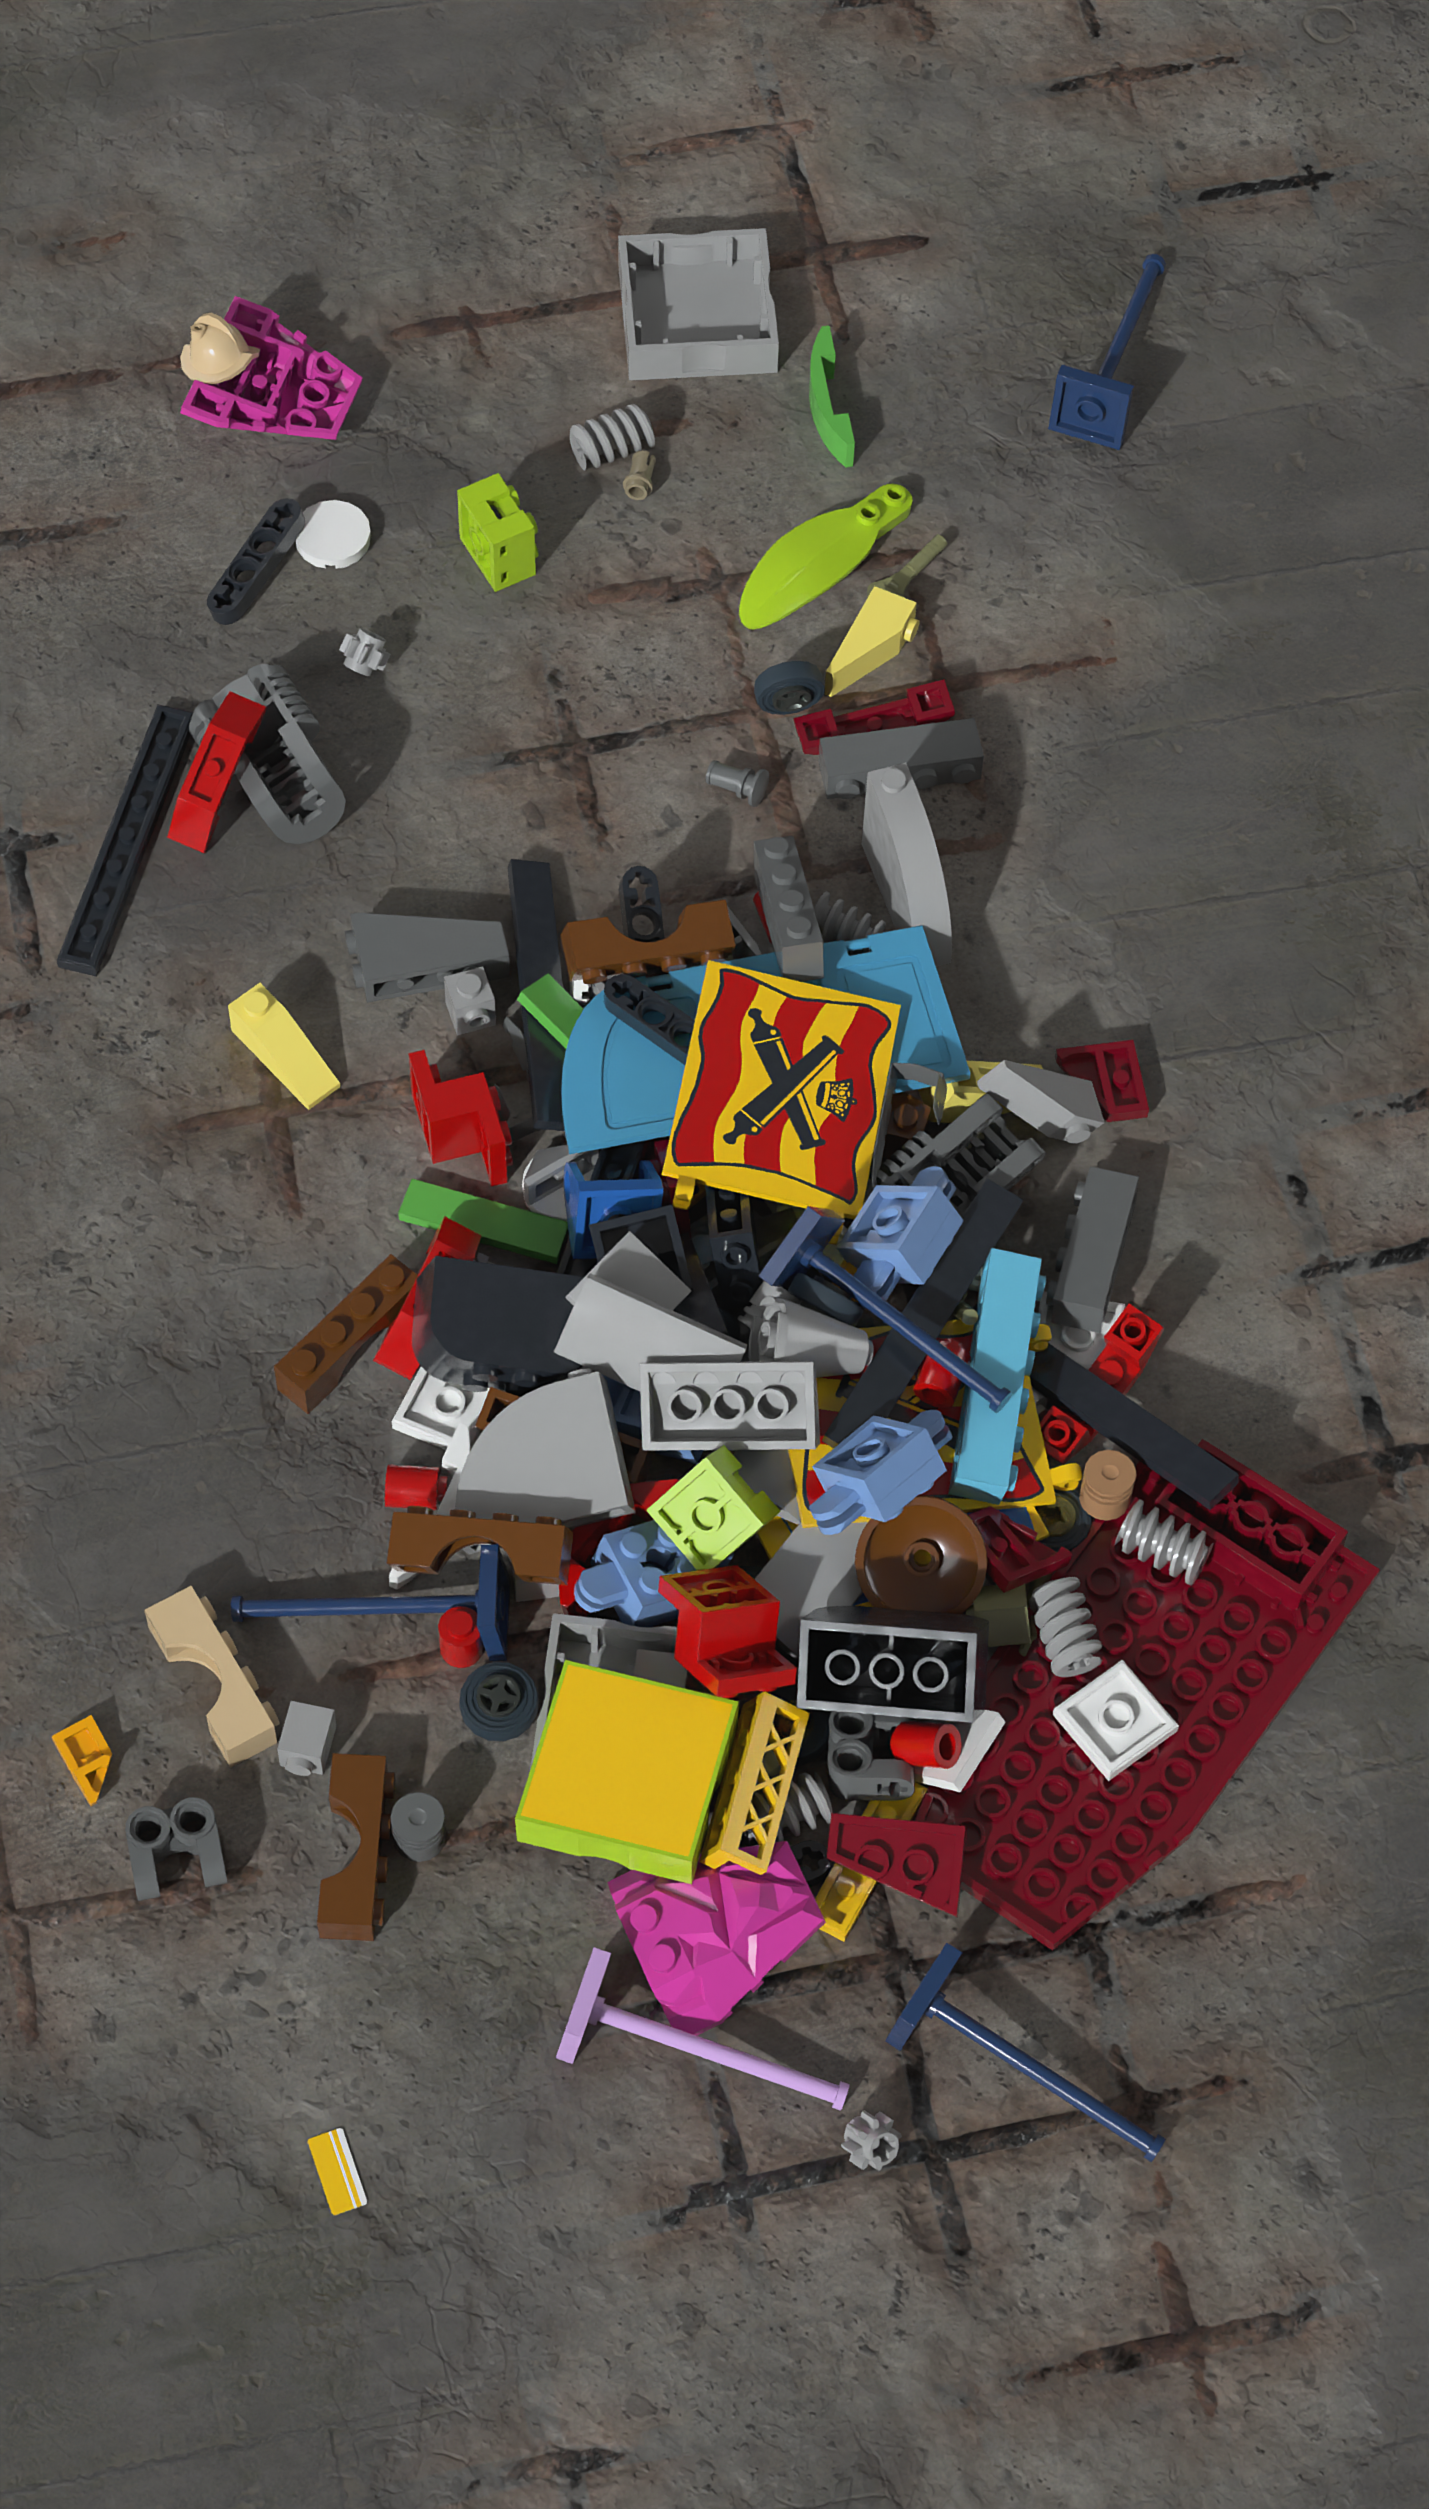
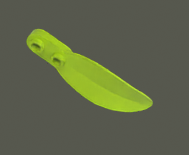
[739,484,913,629]

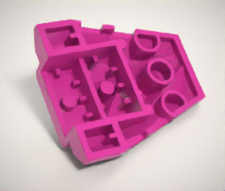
[180,296,363,440]
[607,1841,826,2036]

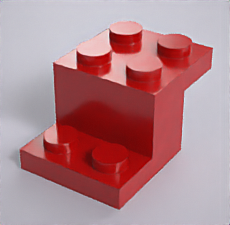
[408,1050,513,1187]
[658,1565,797,1698]

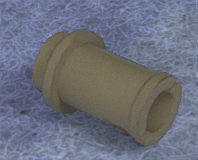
[623,450,656,500]

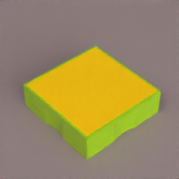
[515,1660,739,1884]

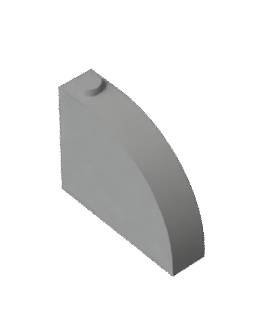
[862,762,952,967]
[455,1369,636,1555]

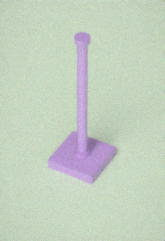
[556,1947,850,2111]

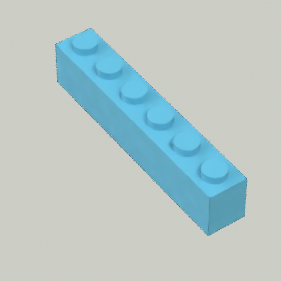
[948,1248,1046,1505]

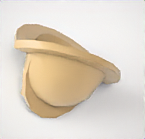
[180,313,260,384]

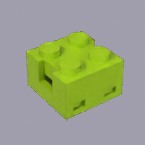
[457,473,539,592]
[646,1445,781,1570]

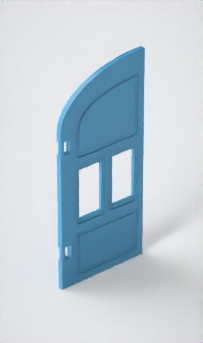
[561,925,971,1155]

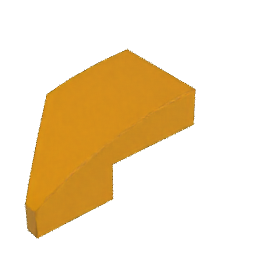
[52,1715,112,1806]

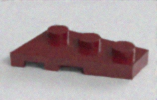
[827,1813,967,1918]

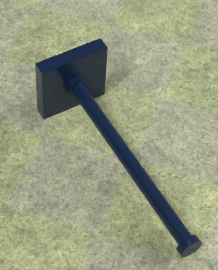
[1048,254,1166,450]
[759,1206,1012,1413]
[231,1544,511,1661]
[885,1943,1166,2162]

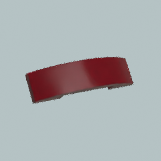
[793,679,955,755]

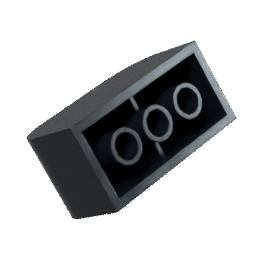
[412,1256,584,1397]
[797,1606,989,1723]

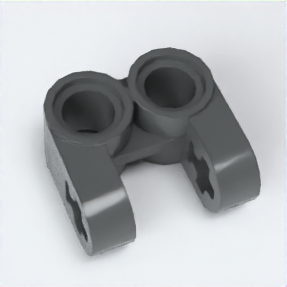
[828,1711,916,1801]
[125,1797,228,1901]

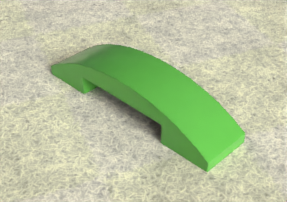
[809,326,855,467]

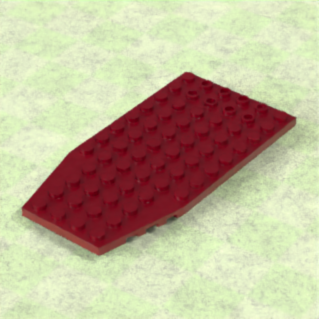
[915,1439,1380,1950]

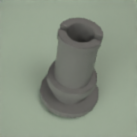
[705,760,769,807]

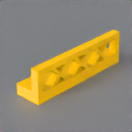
[699,1692,810,1875]

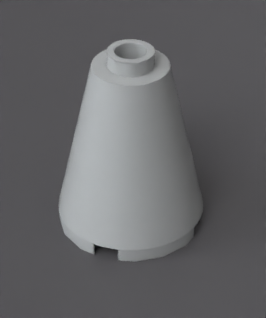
[748,1295,873,1378]

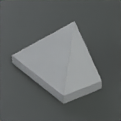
[524,1145,598,1206]

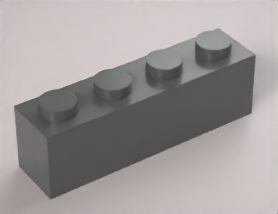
[818,718,984,799]
[753,836,824,982]
[1046,1167,1139,1333]

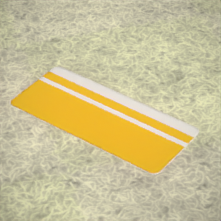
[308,2128,367,2215]

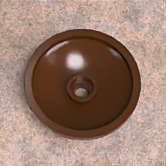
[855,1495,987,1614]

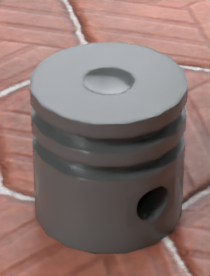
[390,1792,447,1862]

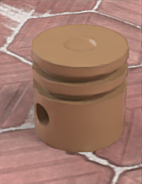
[1079,1450,1136,1520]

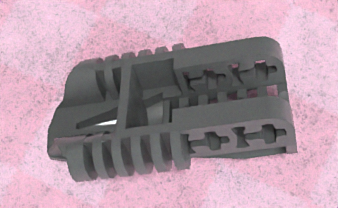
[189,664,346,844]
[863,1093,1046,1218]

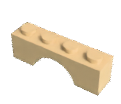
[145,1586,280,1768]

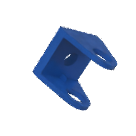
[564,1160,663,1259]

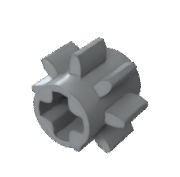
[339,628,391,676]
[841,2110,902,2171]

